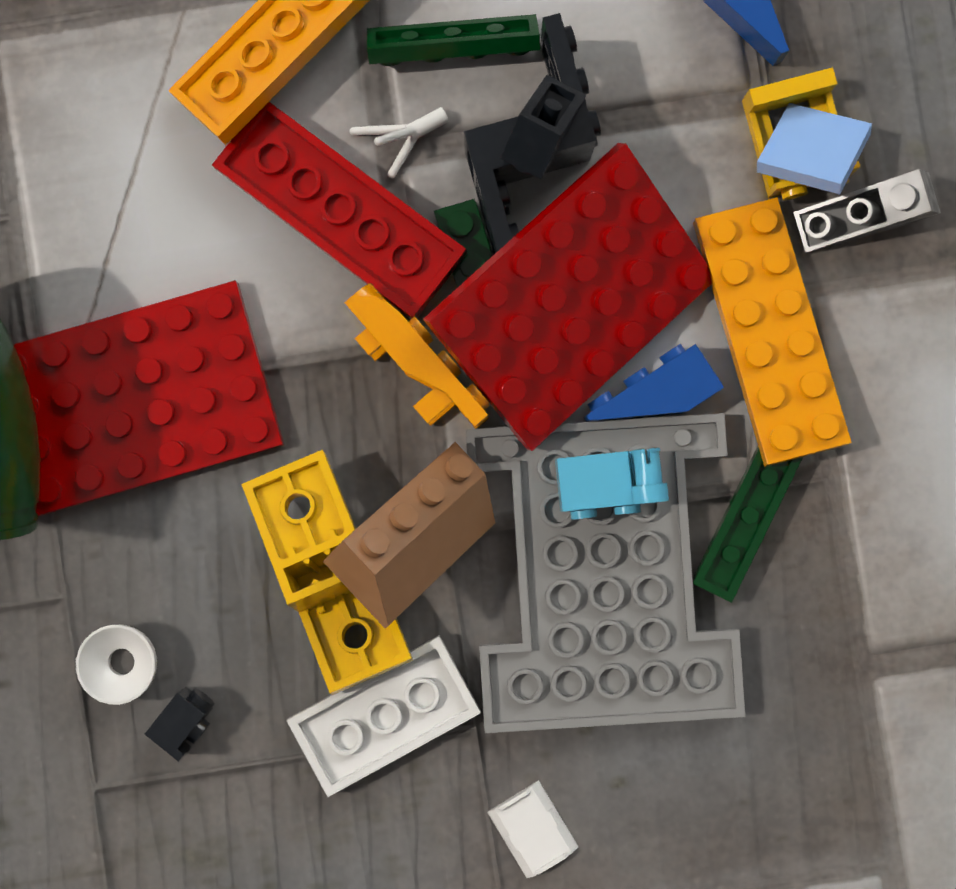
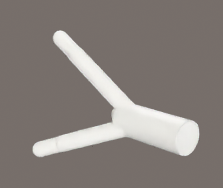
[349,107,449,178]

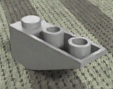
[794,169,941,253]

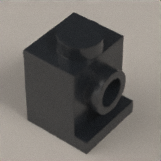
[144,687,214,762]

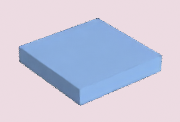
[757,103,872,195]

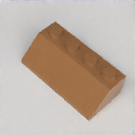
[323,442,496,628]

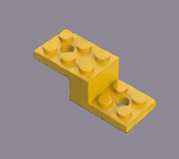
[241,449,413,695]

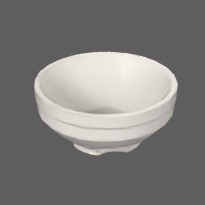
[76,624,157,705]

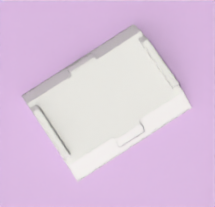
[487,780,579,878]

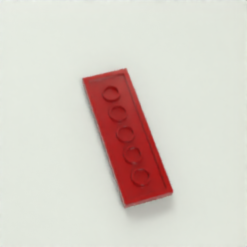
[212,102,468,319]

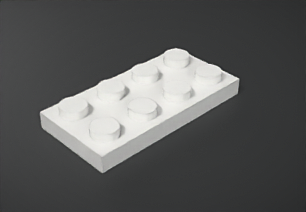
[286,635,481,797]

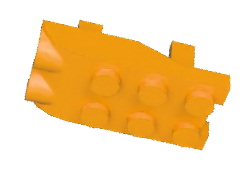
[344,283,490,429]

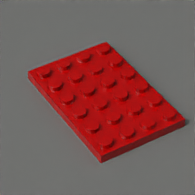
[423,143,712,451]
[13,280,285,516]

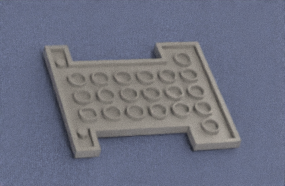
[466,413,745,733]

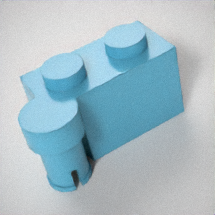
[555,448,669,519]

